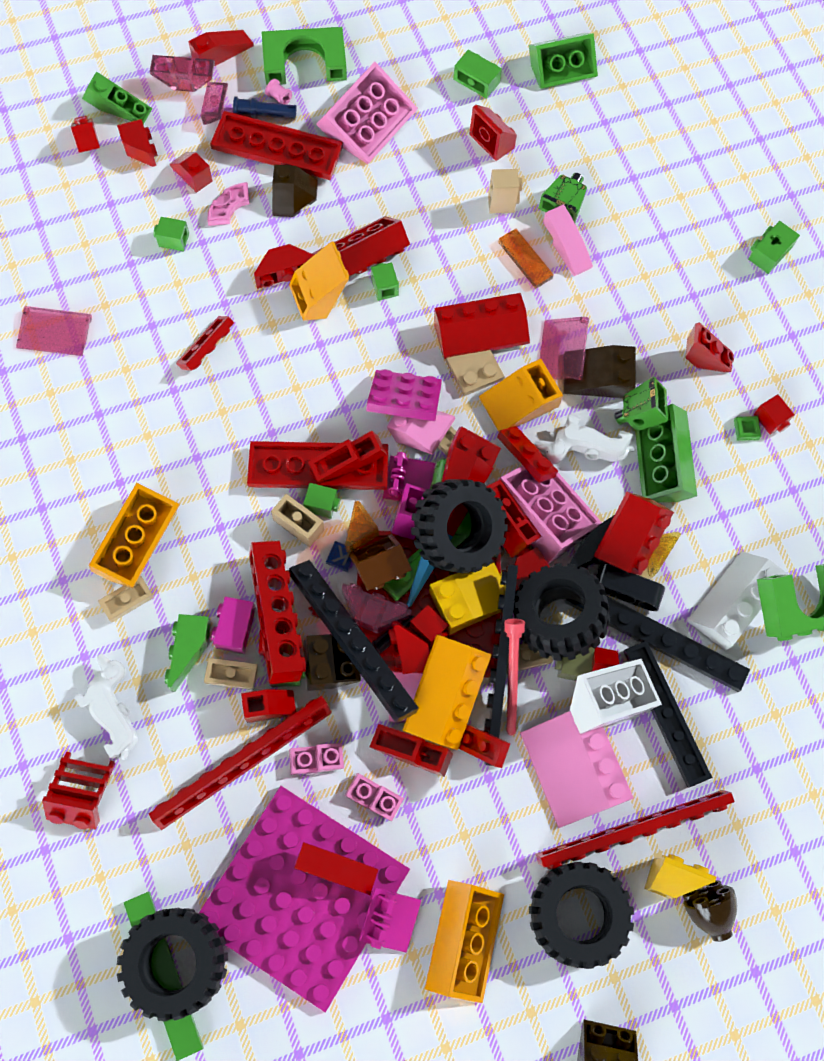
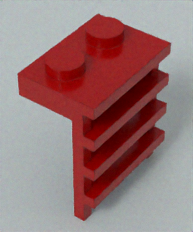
[42,751,115,830]

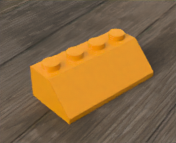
[88,482,180,588]
[403,635,491,750]
[425,880,504,1003]

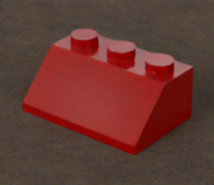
[594,492,674,575]

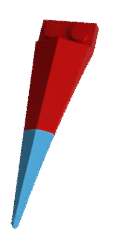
[406,426,501,607]

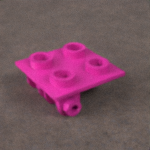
[382,452,435,501]
[359,888,422,953]

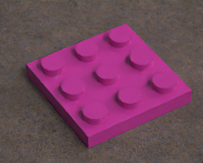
[366,369,442,421]

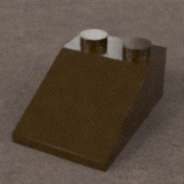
[563,345,636,398]

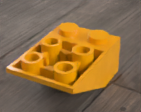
[289,241,349,321]
[479,359,563,432]

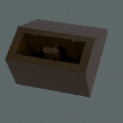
[303,634,361,691]
[577,1019,638,1061]

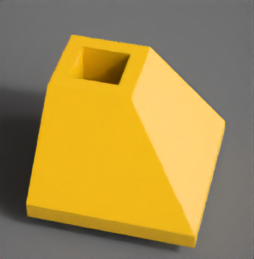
[644,854,716,899]

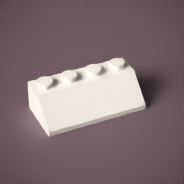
[687,551,788,651]
[570,659,662,734]

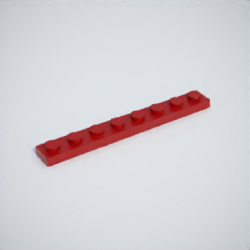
[149,695,332,831]
[535,790,735,869]

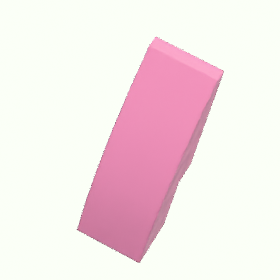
[543,204,593,276]

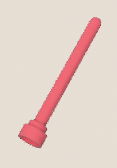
[504,619,525,735]

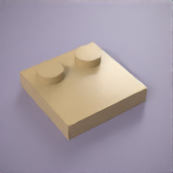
[445,350,505,396]

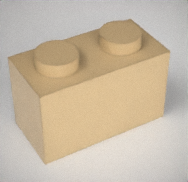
[488,169,523,214]
[271,494,325,548]

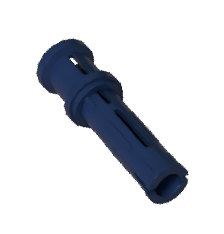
[233,96,297,119]

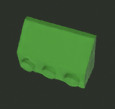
[529,33,598,89]

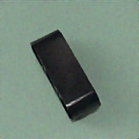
[596,564,665,611]

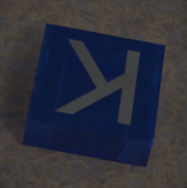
[326,541,357,573]

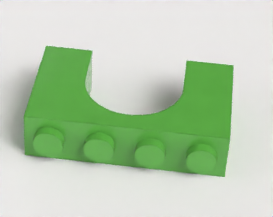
[261,27,347,85]
[757,564,824,641]

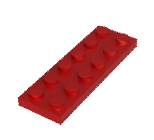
[210,111,343,181]
[247,441,389,490]

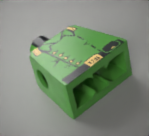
[538,173,587,223]
[614,377,668,431]

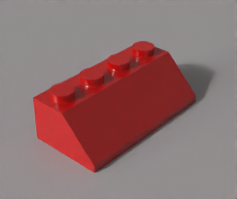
[312,216,410,276]
[434,293,530,359]

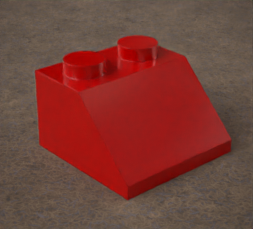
[469,105,517,161]

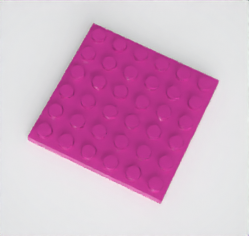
[198,786,410,1013]

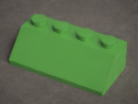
[635,404,697,503]

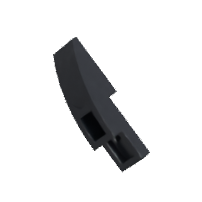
[569,515,614,570]

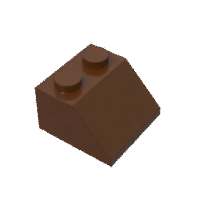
[349,534,412,591]

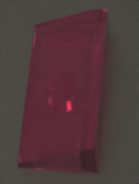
[200,82,228,125]

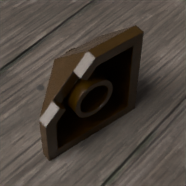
[272,164,318,217]

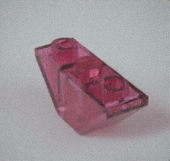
[149,55,215,92]
[342,583,412,634]

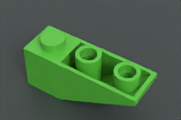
[82,71,153,125]
[165,614,211,692]

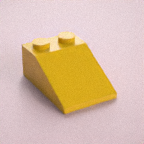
[429,563,504,635]

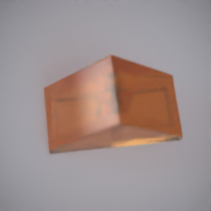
[345,500,379,553]

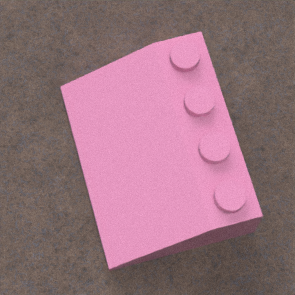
[316,62,418,164]
[499,466,602,564]
[520,711,634,828]

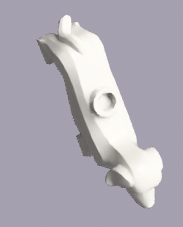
[536,415,634,464]
[74,653,137,760]

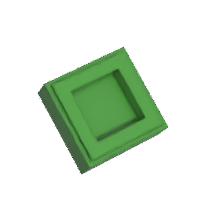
[734,416,762,441]

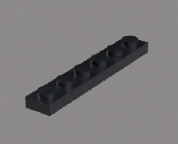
[623,641,713,788]

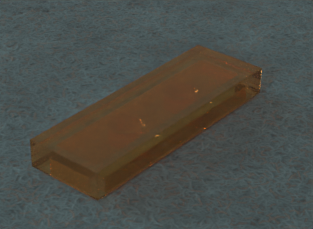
[498,229,554,289]

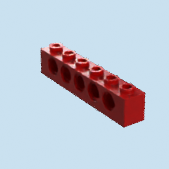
[249,541,306,684]

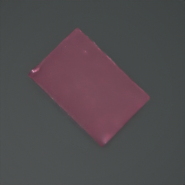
[16,306,92,356]
[540,317,589,380]

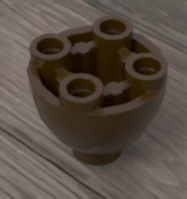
[683,880,737,942]

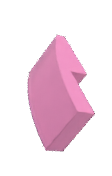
[289,743,344,775]
[345,773,404,821]

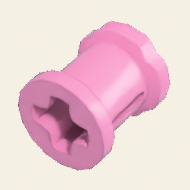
[265,79,292,104]

